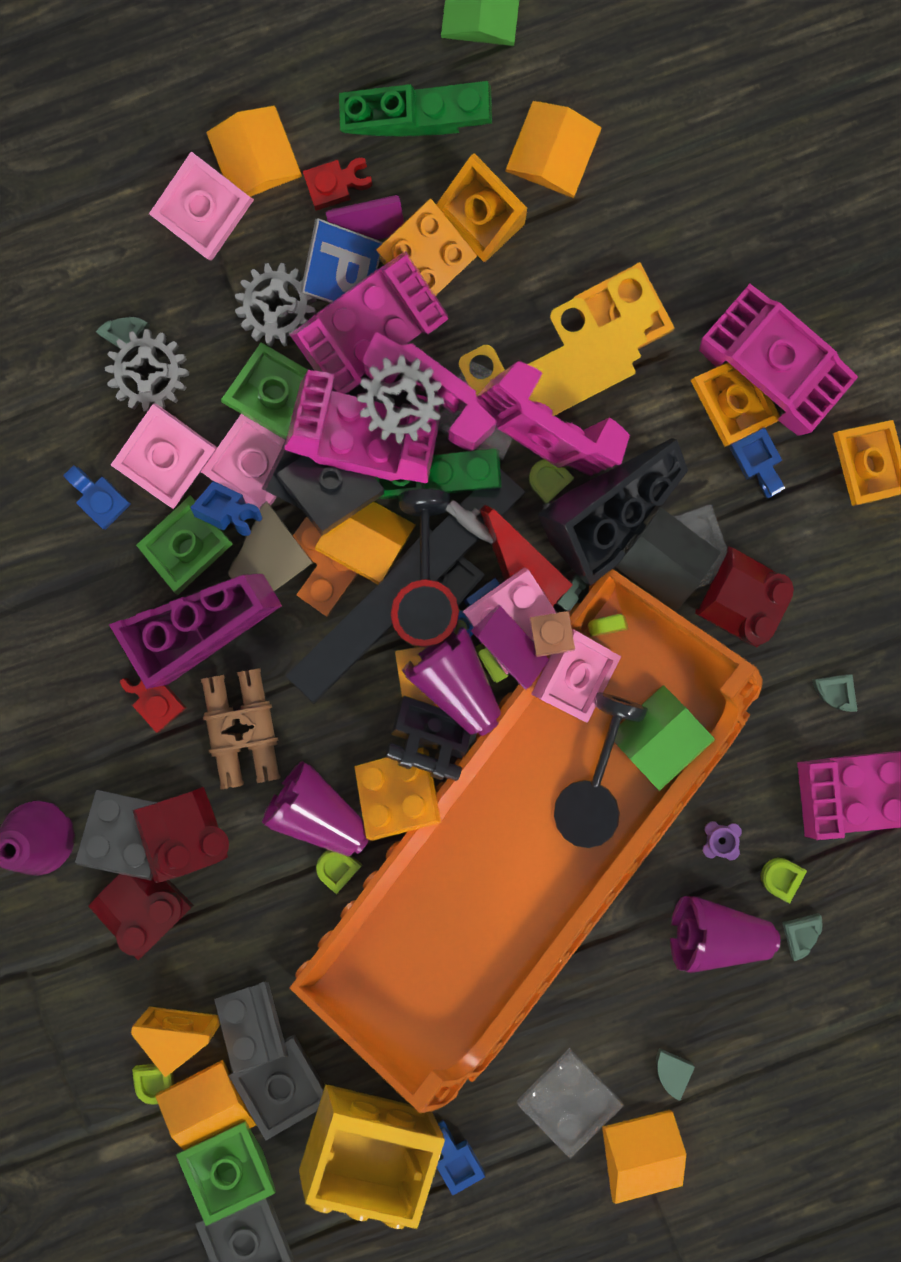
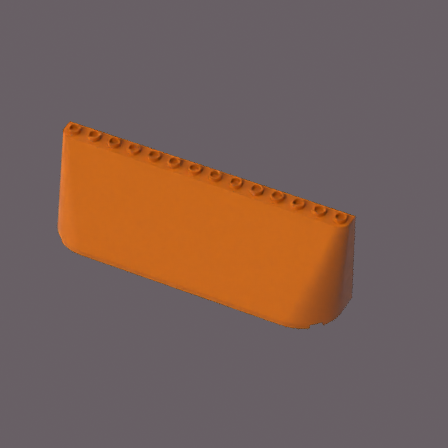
[290,569,762,1113]

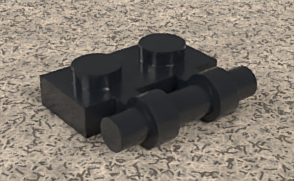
[385,696,470,781]

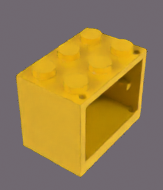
[299,1084,445,1229]

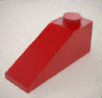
[480,505,573,606]

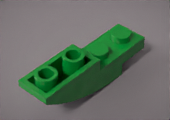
[339,81,492,136]
[375,448,502,499]

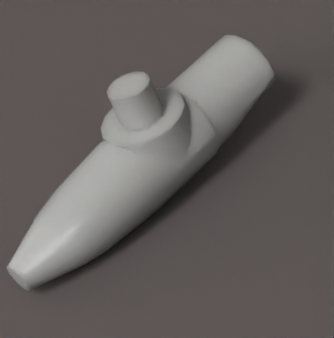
[446,501,493,543]

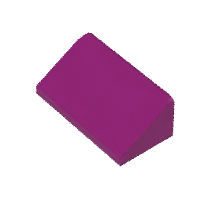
[326,195,404,240]
[471,605,549,690]

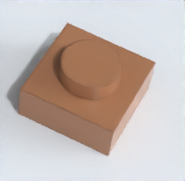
[530,611,575,657]

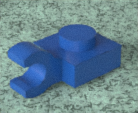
[729,427,785,499]
[63,465,131,530]
[437,1119,485,1195]

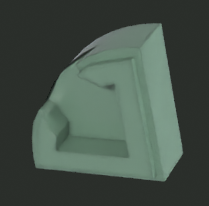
[96,317,150,350]
[555,574,586,611]
[812,674,858,712]
[782,913,822,961]
[656,1048,695,1101]

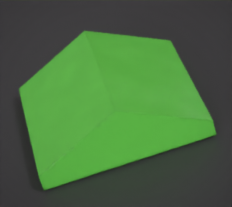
[441,0,519,46]
[221,342,308,440]
[136,495,233,595]
[614,685,715,791]
[176,1121,276,1226]

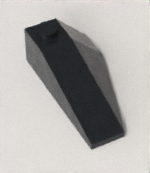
[538,438,688,586]

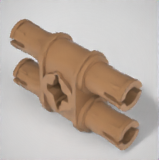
[201,668,281,789]

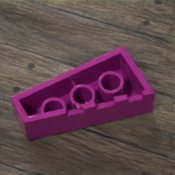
[109,574,282,689]

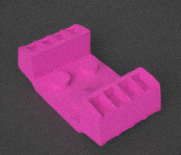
[289,251,448,394]
[699,284,858,436]
[362,332,497,451]
[477,361,630,476]
[284,370,440,483]
[797,751,901,840]

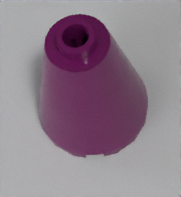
[402,627,501,736]
[262,761,369,857]
[0,800,75,875]
[670,896,780,973]

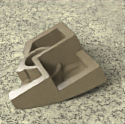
[228,501,312,591]

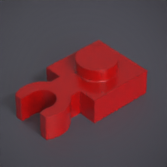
[303,158,373,211]
[120,678,187,733]

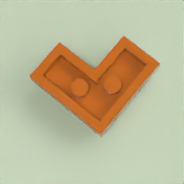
[293,516,358,617]

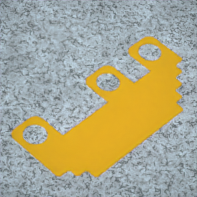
[459,268,660,416]

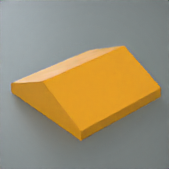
[505,101,601,198]
[206,106,302,197]
[691,363,780,447]
[833,420,901,506]
[315,502,416,585]
[156,1060,256,1150]
[602,1110,686,1204]

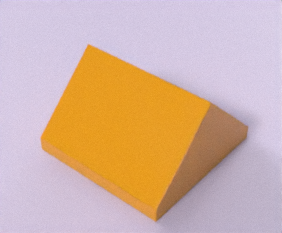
[436,153,527,262]
[131,1007,220,1077]

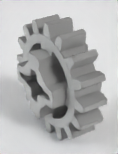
[235,263,317,347]
[105,329,189,413]
[357,355,444,443]

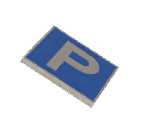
[300,218,383,303]

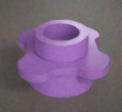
[702,821,742,860]

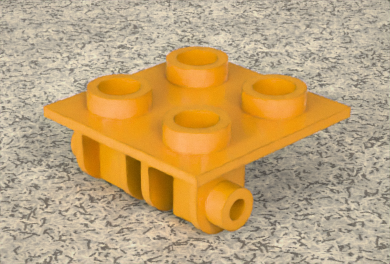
[376,198,477,296]

